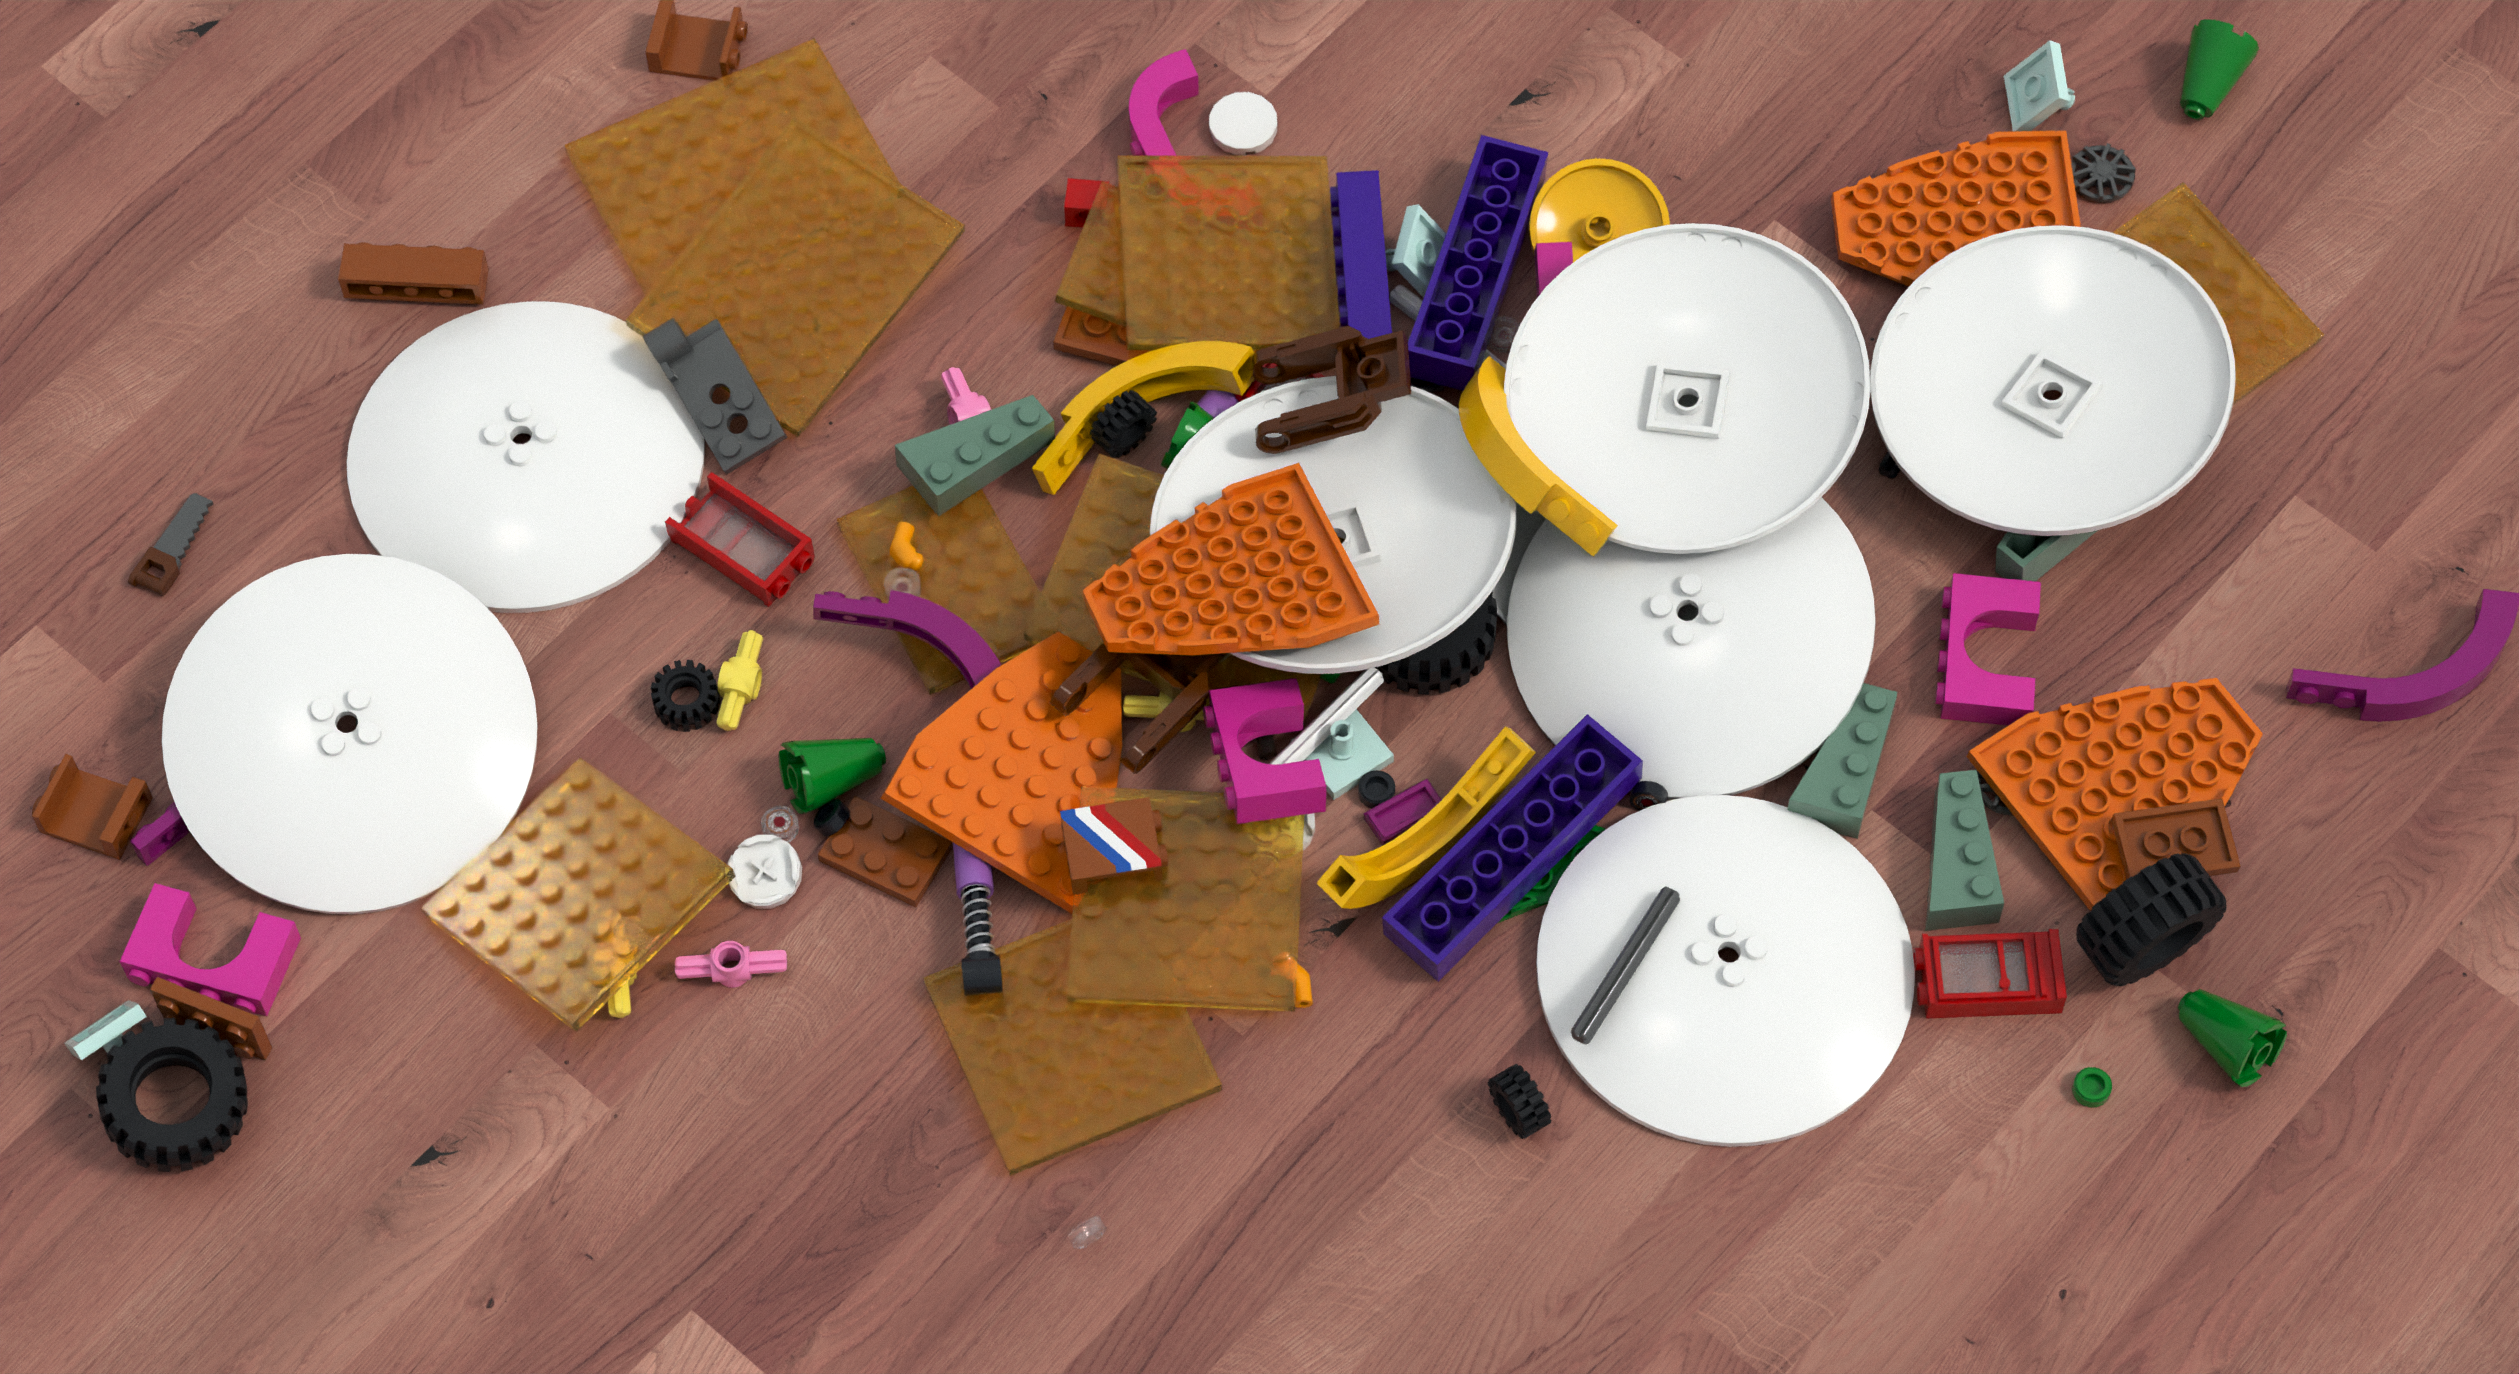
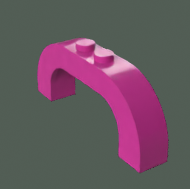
[1129,49,1262,237]

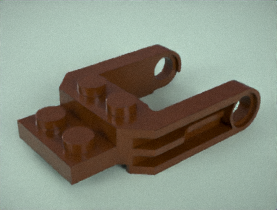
[1252,326,1411,454]
[1050,643,1228,774]

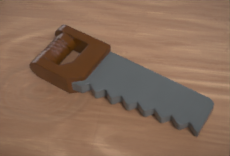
[128,493,213,596]

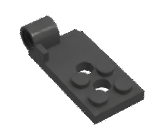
[642,318,788,474]

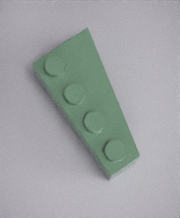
[895,395,1055,517]
[1995,530,2098,581]
[1787,683,1898,839]
[1925,770,2004,931]

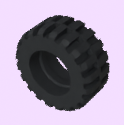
[1375,591,1497,695]
[2076,853,2227,987]
[96,1018,248,1172]

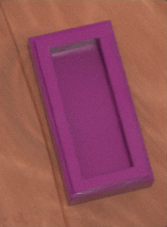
[1364,778,1442,846]

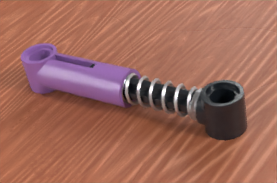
[953,843,1003,996]

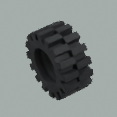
[1090,390,1157,458]
[651,660,720,732]
[1488,1064,1552,1139]

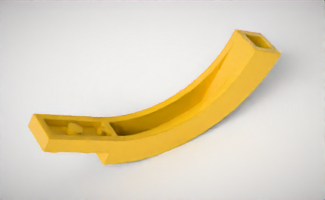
[1032,341,1255,495]
[1459,356,1618,556]
[1317,726,1536,909]

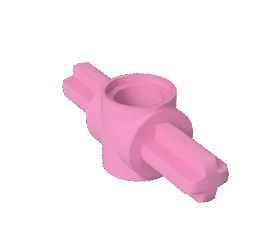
[941,367,991,425]
[675,941,787,988]

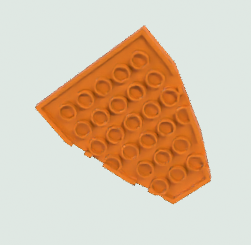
[1831,131,2081,286]
[1083,463,1380,655]
[880,631,1122,914]
[1967,678,2263,911]

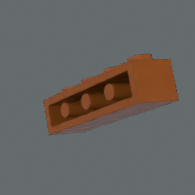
[338,242,489,305]

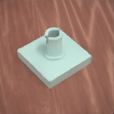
[2004,40,2075,131]
[1385,204,1446,297]
[1291,709,1394,800]
[65,1000,147,1060]

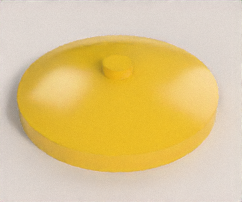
[1529,159,1670,262]

